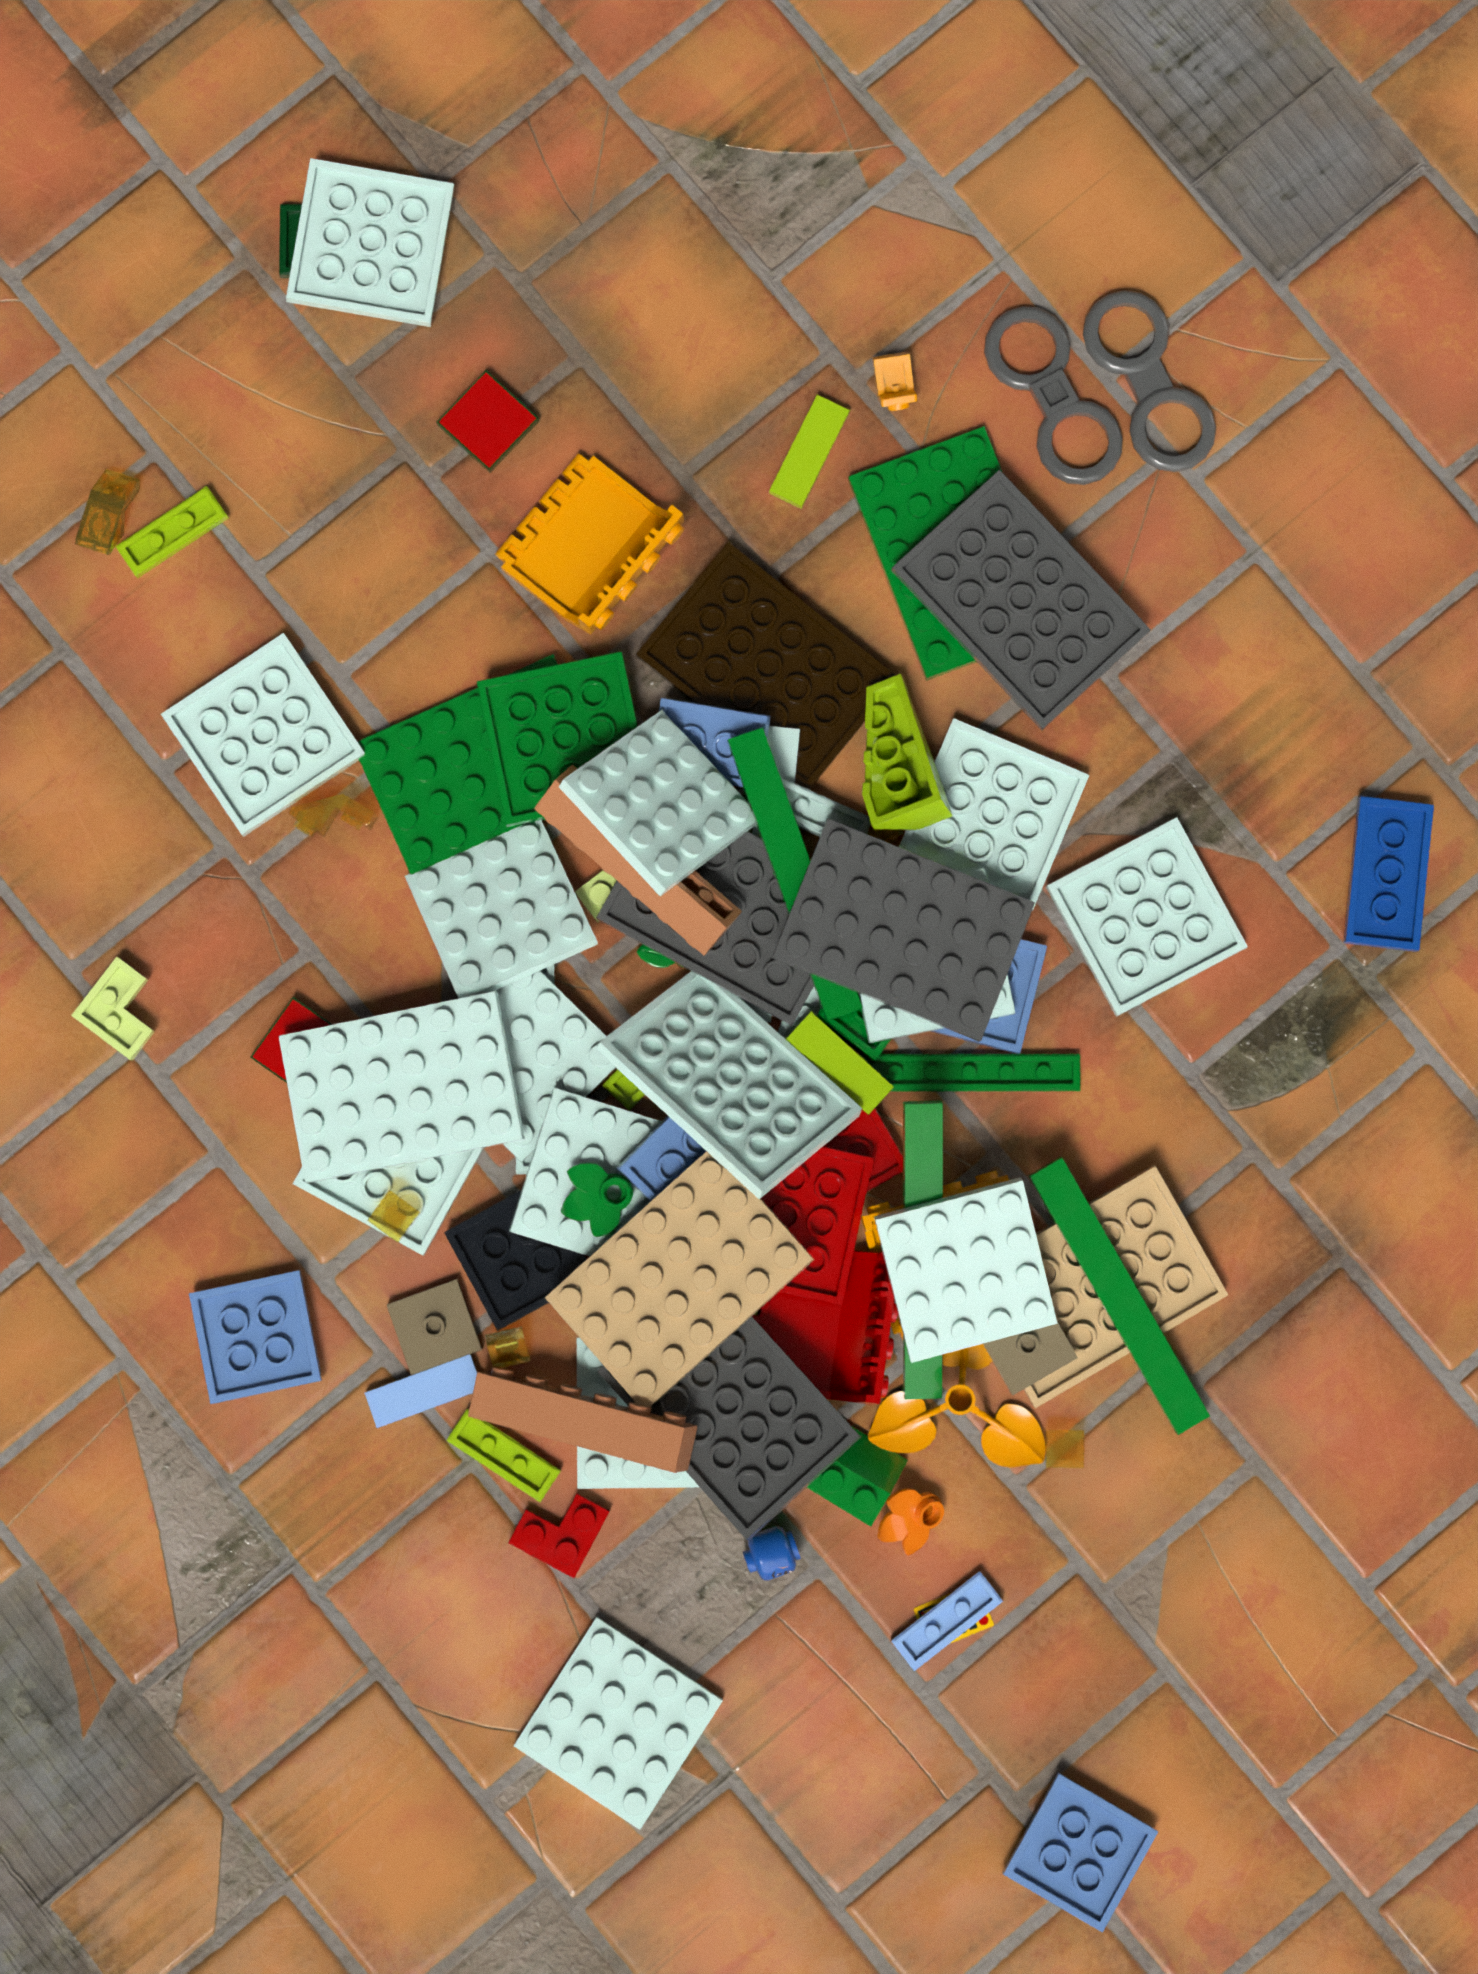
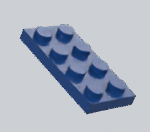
[1343,796,1434,952]

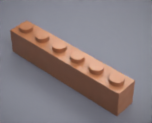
[534,765,742,955]
[468,1366,697,1473]

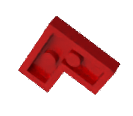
[508,1493,610,1578]

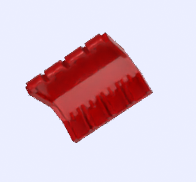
[752,1251,898,1405]

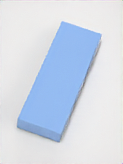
[364,1354,477,1428]
[891,1571,1003,1671]

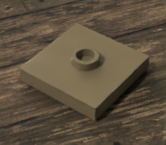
[387,1279,482,1375]
[983,1322,1078,1395]

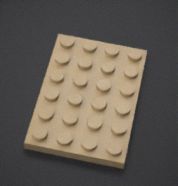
[545,1151,815,1407]
[1024,1165,1228,1408]

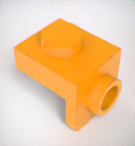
[872,351,918,411]

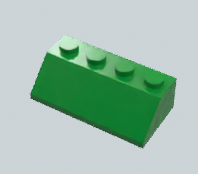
[807,1426,908,1527]

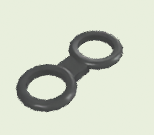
[1083,290,1216,472]
[984,306,1123,485]

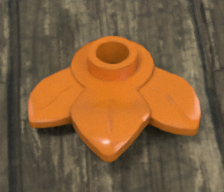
[877,1488,944,1556]

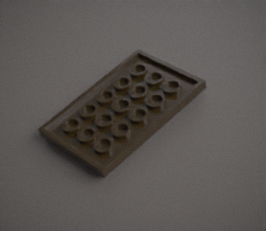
[636,542,896,790]

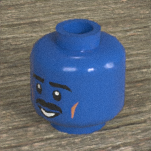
[743,1526,801,1581]

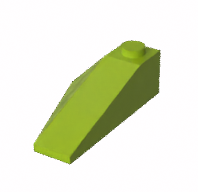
[862,674,953,830]

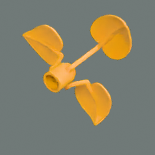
[868,1344,1045,1468]

